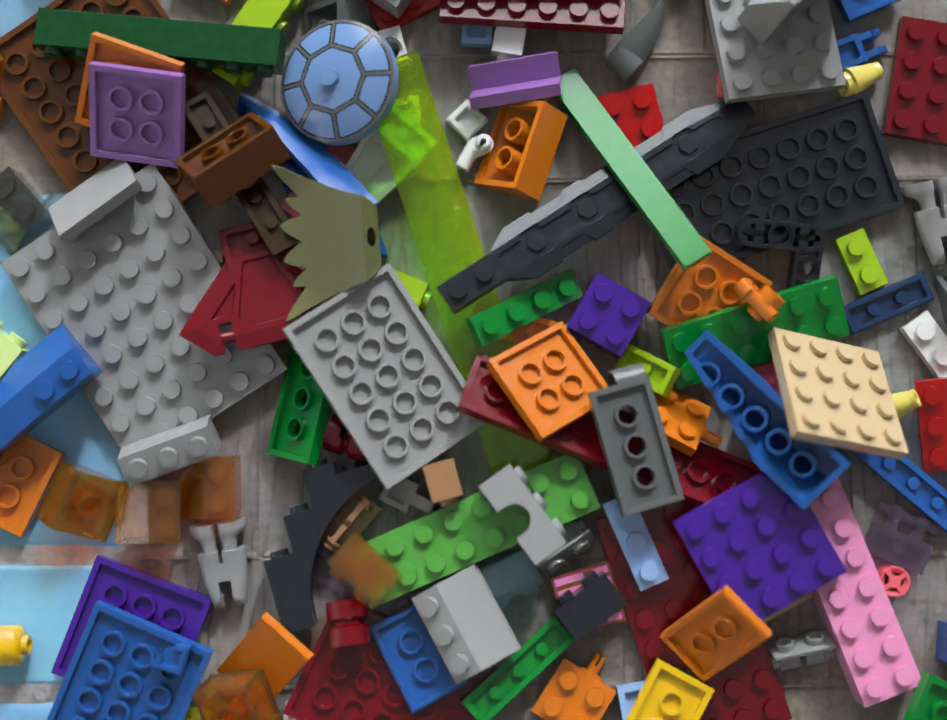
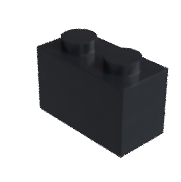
[553,571,627,642]

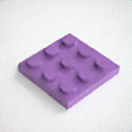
[88,61,185,168]

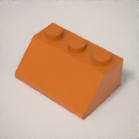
[474,100,567,201]

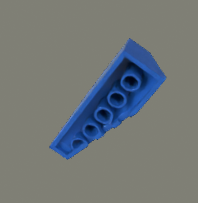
[237,93,378,214]
[0,324,103,456]
[685,330,852,510]

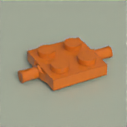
[653,387,723,457]
[531,652,617,720]

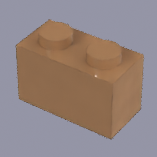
[422,457,464,507]

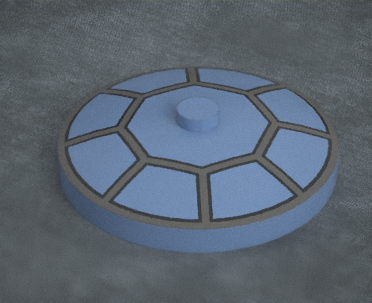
[281,19,399,146]

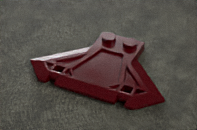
[179,223,343,357]

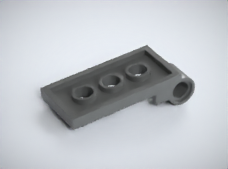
[588,363,685,517]

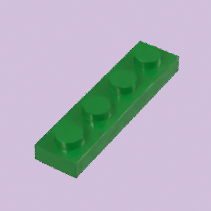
[465,268,583,347]
[461,616,575,720]

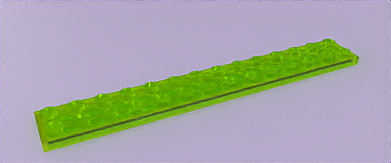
[378,51,552,475]

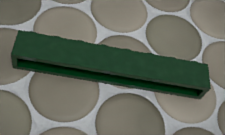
[33,8,287,78]

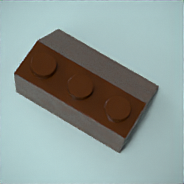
[174,111,291,208]

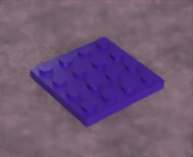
[671,470,847,621]
[51,554,213,678]

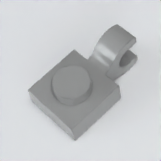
[378,478,436,514]

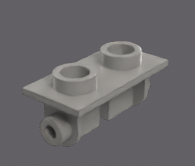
[537,518,595,574]
[766,630,836,672]

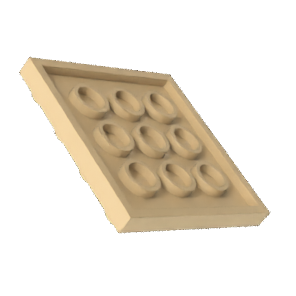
[767,327,908,460]

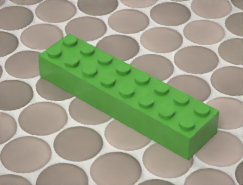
[346,454,601,609]

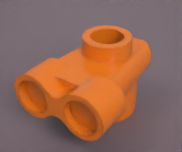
[733,277,785,323]

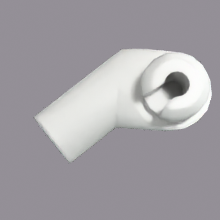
[455,134,494,172]

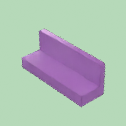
[468,51,563,110]

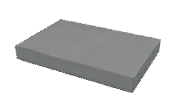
[48,159,143,243]

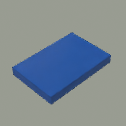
[369,604,468,714]

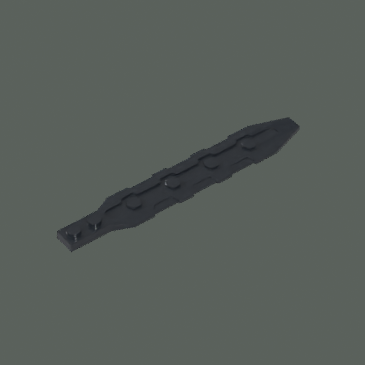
[437,101,756,315]

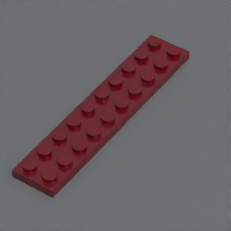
[456,353,760,506]

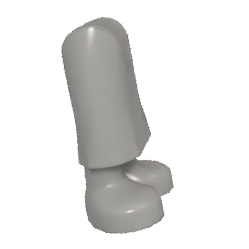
[901,177,947,266]
[189,516,248,609]

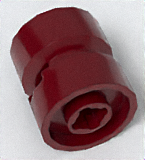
[323,413,366,463]
[325,598,371,648]

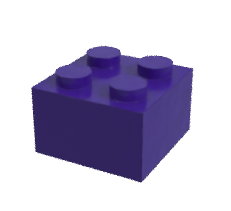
[566,272,651,359]

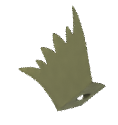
[271,164,382,322]

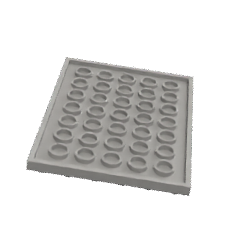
[0,164,289,448]

